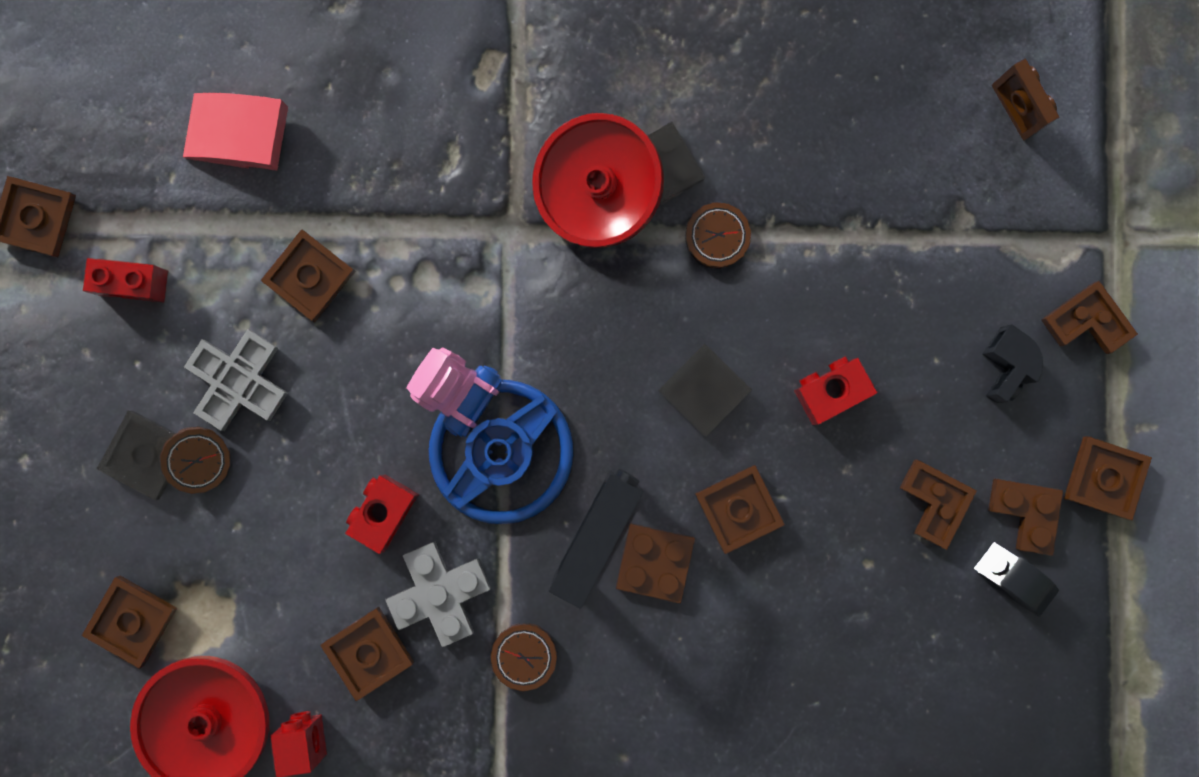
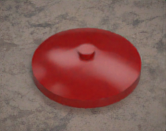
[532,113,664,248]
[130,656,270,777]

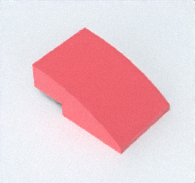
[183,93,288,171]

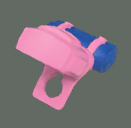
[406,348,503,438]

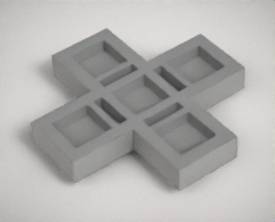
[184,329,288,431]
[385,541,491,647]

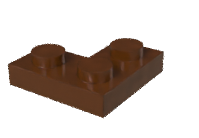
[1041,281,1138,354]
[899,459,977,550]
[988,479,1063,556]

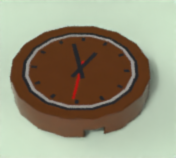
[685,202,751,269]
[160,427,230,494]
[490,623,557,691]

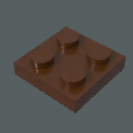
[991,58,1059,141]
[0,176,76,258]
[260,229,356,322]
[1064,436,1152,521]
[695,465,785,554]
[616,523,695,603]
[81,575,177,669]
[320,607,414,701]

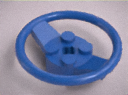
[429,380,573,524]

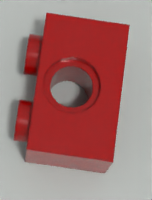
[83,258,168,303]
[794,356,877,425]
[345,474,419,554]
[271,711,327,777]

